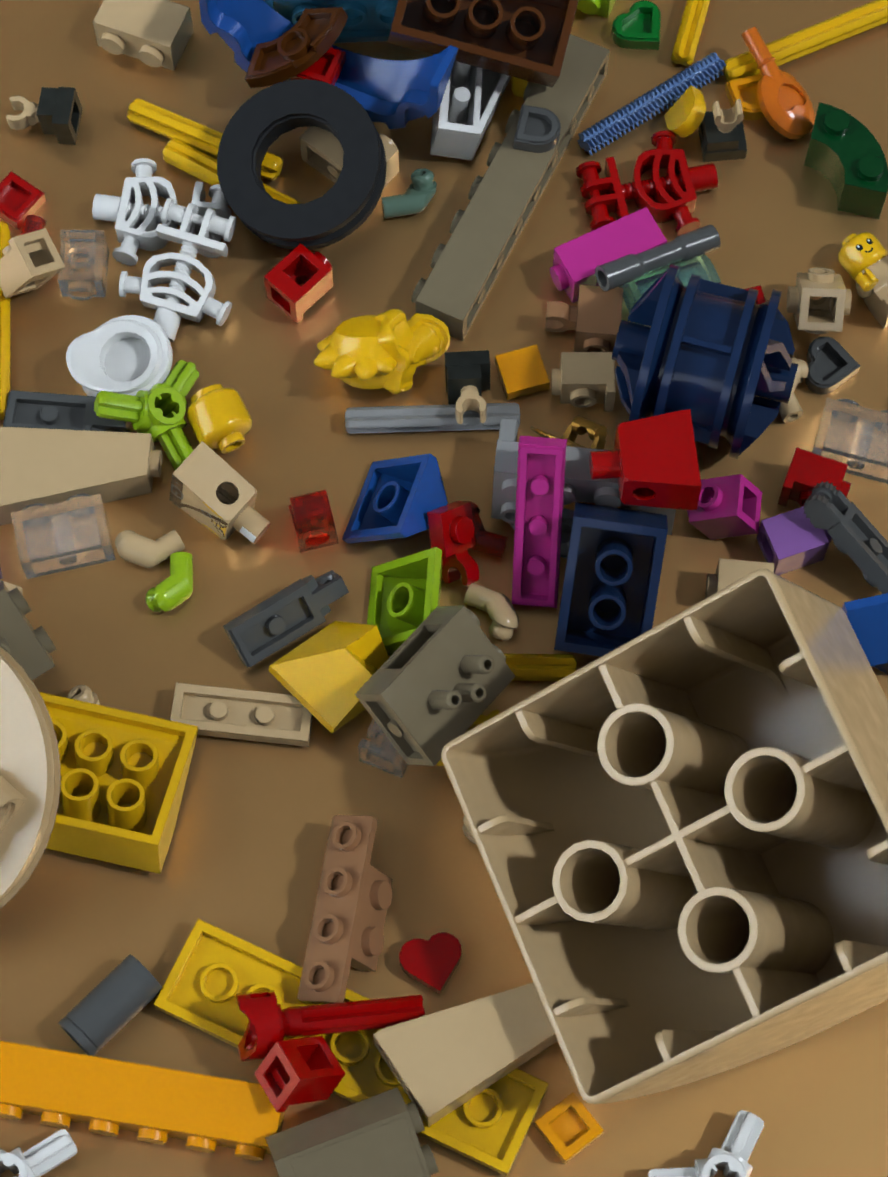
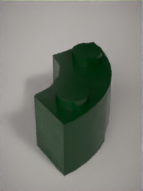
[804,102,888,219]

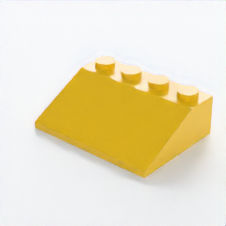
[39,692,198,874]

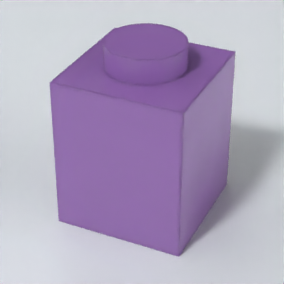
[756,506,832,575]

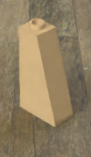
[0,426,162,526]
[373,982,558,1127]

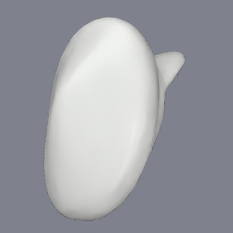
[66,315,173,397]

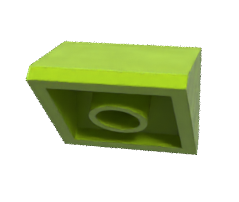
[367,547,442,656]

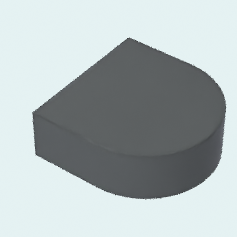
[513,104,561,153]

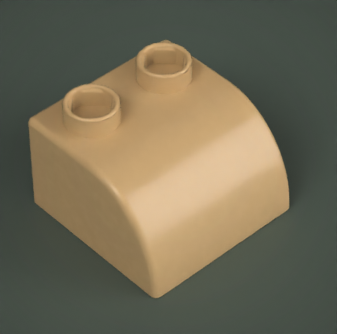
[441,569,888,1104]

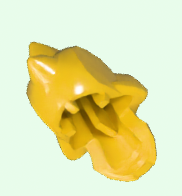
[314,309,450,394]

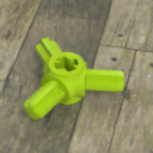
[94,360,199,470]

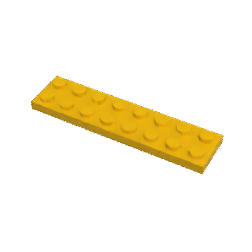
[153,919,549,1177]

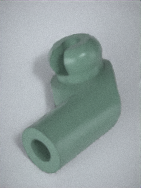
[381,168,437,219]

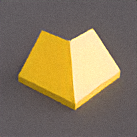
[268,621,389,734]

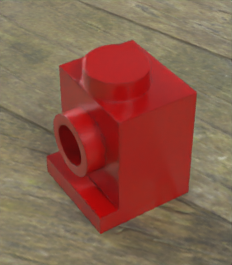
[264,243,333,324]
[778,447,851,507]
[254,1036,345,1113]

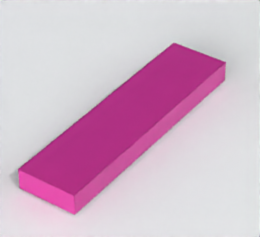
[512,435,567,608]

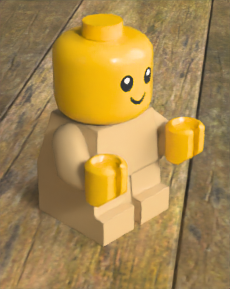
[838,232,888,329]

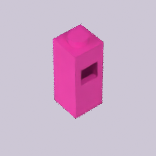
[550,207,667,303]

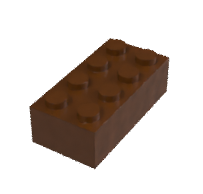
[387,0,579,88]

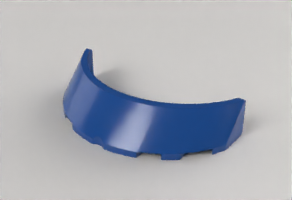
[199,0,459,129]

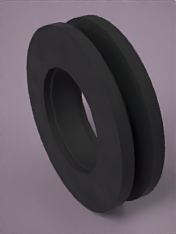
[217,79,386,250]

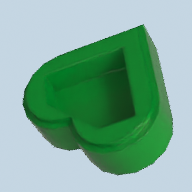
[611,1,661,50]

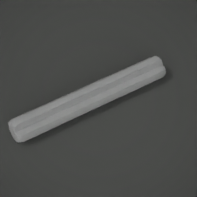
[345,403,520,434]

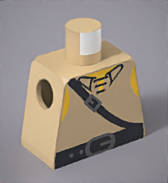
[170,441,271,544]

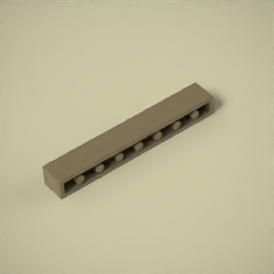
[412,34,610,341]

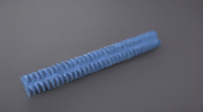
[577,52,726,156]

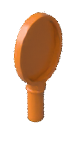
[741,27,815,139]

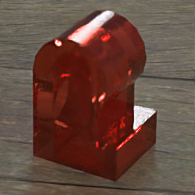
[289,489,339,553]

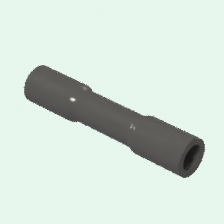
[595,225,720,291]

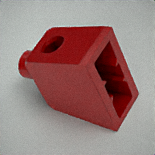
[589,409,702,510]

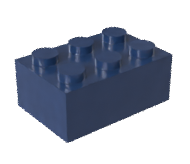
[554,502,668,657]

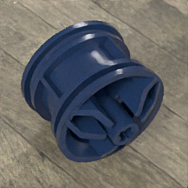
[612,264,798,459]

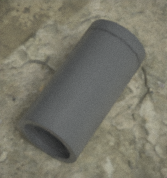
[58,954,162,1056]

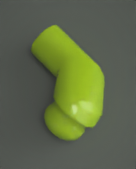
[145,552,193,612]

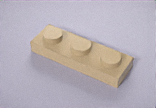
[170,682,313,747]

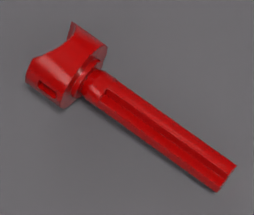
[236,990,425,1061]

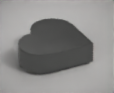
[805,336,860,395]

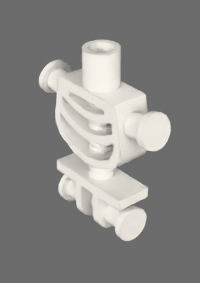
[92,158,231,266]
[119,197,237,342]

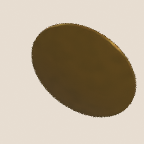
[530,415,607,450]

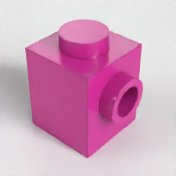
[687,474,762,540]

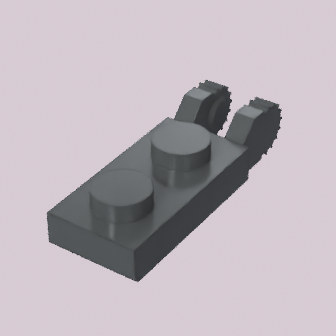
[803,481,888,594]

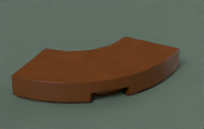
[245,7,348,88]

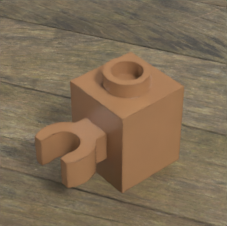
[545,285,623,352]

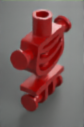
[576,131,718,236]

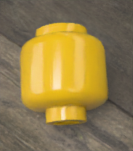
[186,384,252,453]

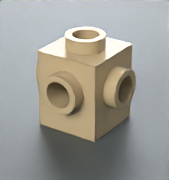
[787,267,852,334]

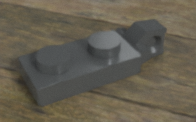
[3,390,131,432]
[223,570,349,668]

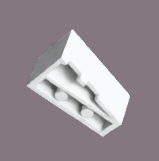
[430,61,511,160]

